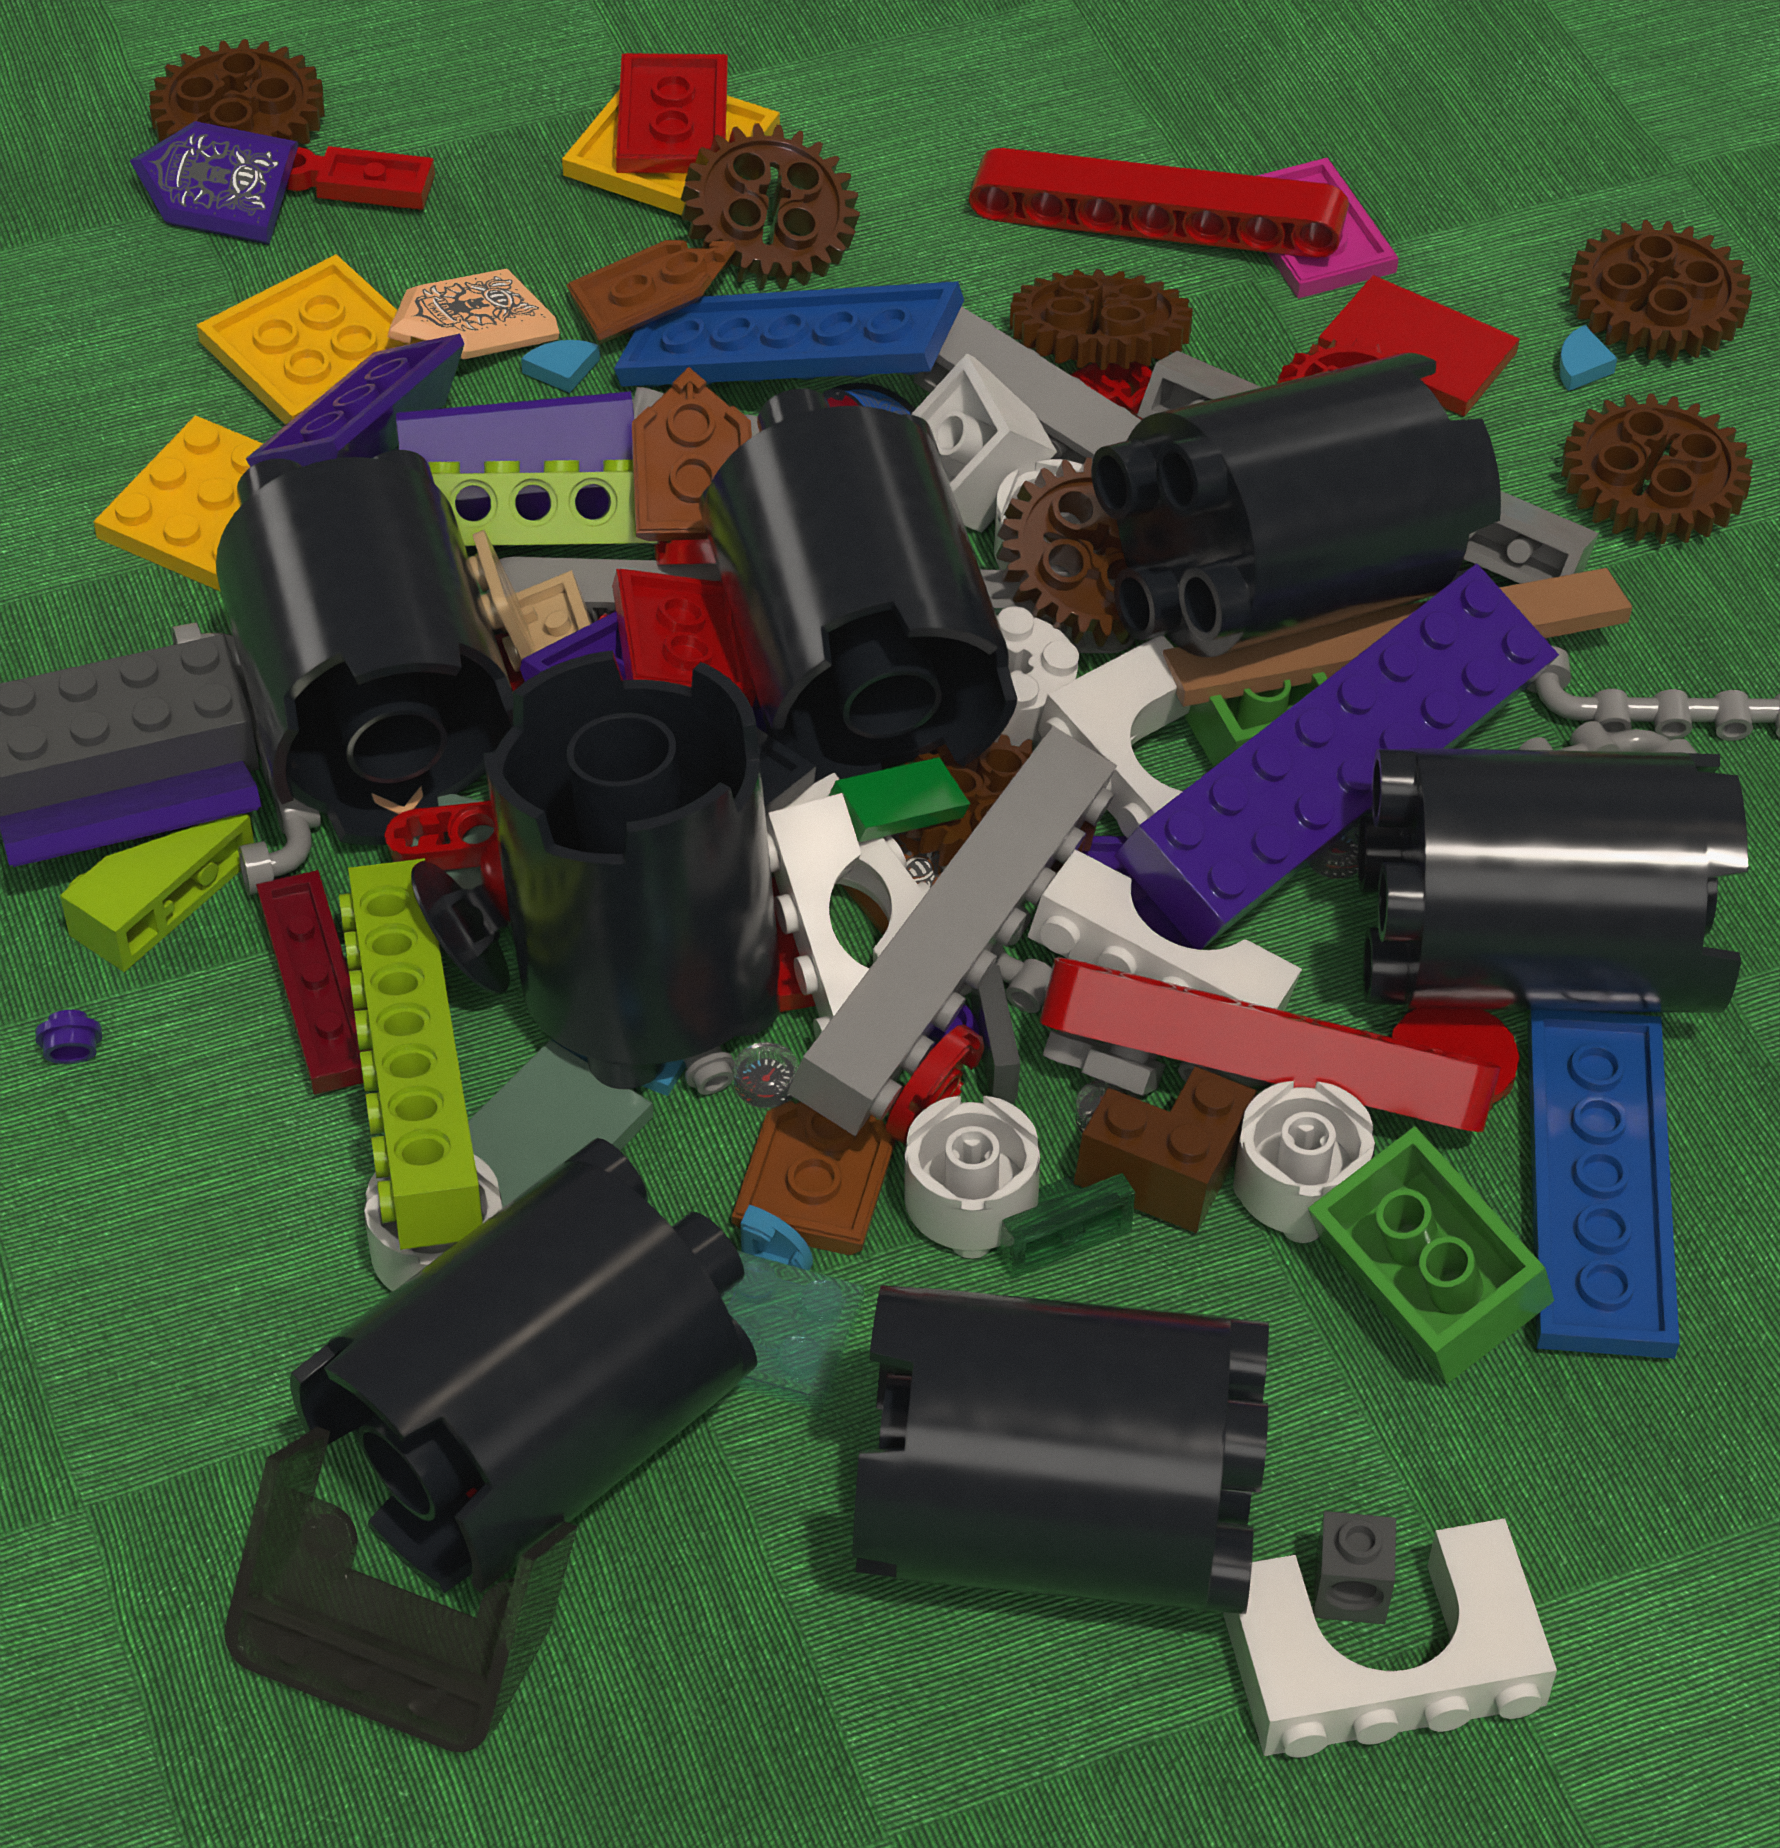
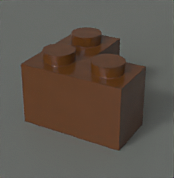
[1074,1066,1257,1233]

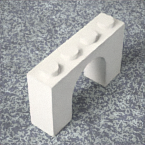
[1038,635,1191,838]
[1223,1518,1557,1757]

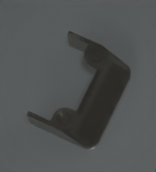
[224,1426,578,1752]

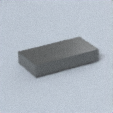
[971,961,1020,1104]

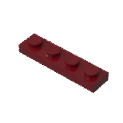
[256,870,372,1095]

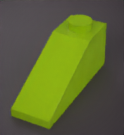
[60,813,254,972]

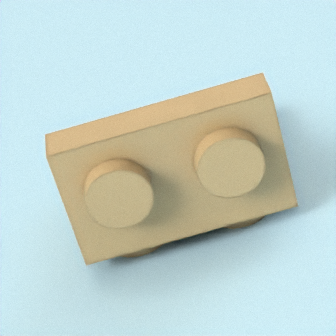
[469,530,592,672]

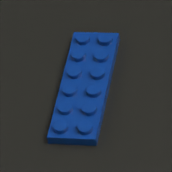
[614,281,964,387]
[1527,1010,1680,1359]

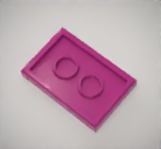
[1257,157,1399,299]

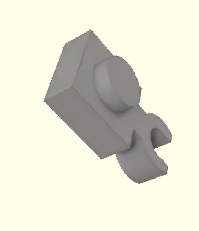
[1043,1030,1166,1096]

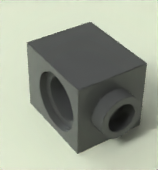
[1313,1511,1396,1625]

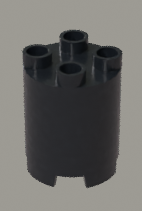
[1091,353,1501,658]
[699,388,1018,783]
[216,450,514,845]
[483,650,780,1089]
[1357,748,1748,1013]
[290,1138,758,1593]
[852,1285,1269,1614]

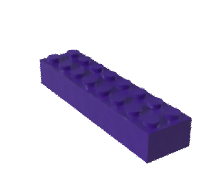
[1114,563,1559,950]

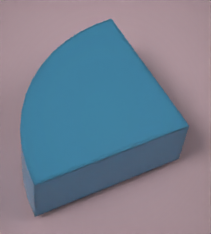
[1559,325,1617,391]
[521,340,600,393]
[741,1205,813,1281]

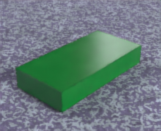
[829,757,970,843]

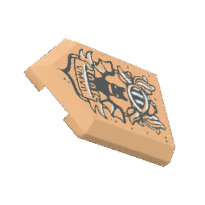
[387,268,560,360]

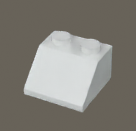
[911,353,1057,533]

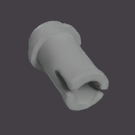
[683,1046,735,1095]

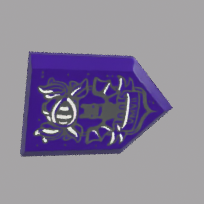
[130,121,299,245]

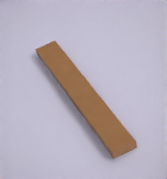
[1163,568,1632,707]

